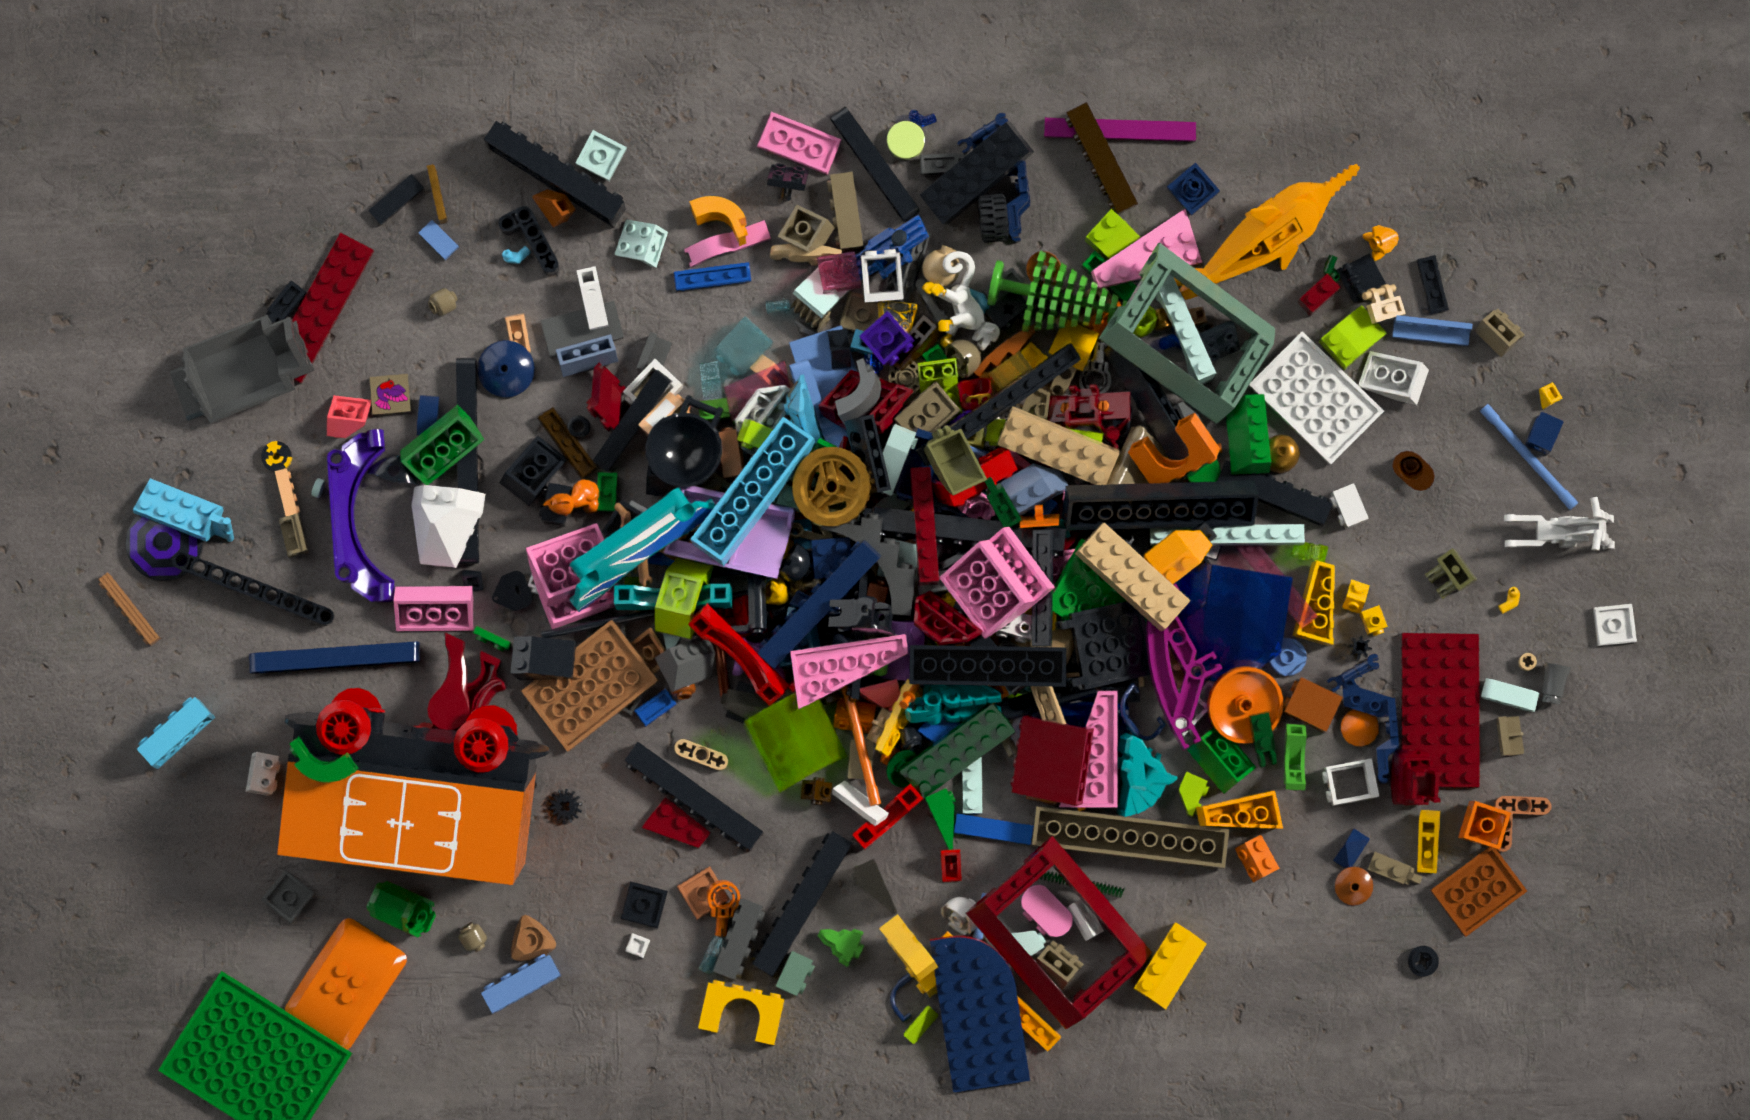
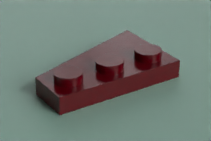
[641,797,711,848]

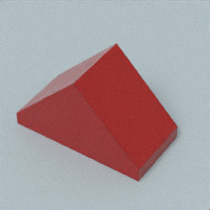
[940,849,962,882]

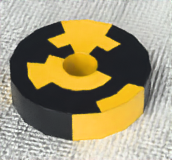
[261,441,292,472]

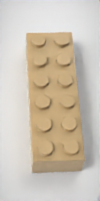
[998,406,1119,485]
[1075,523,1190,631]

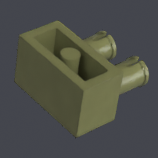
[1425,548,1477,599]

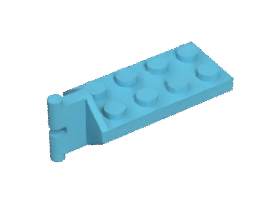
[133,478,234,542]

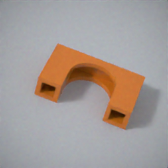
[1128,413,1220,483]

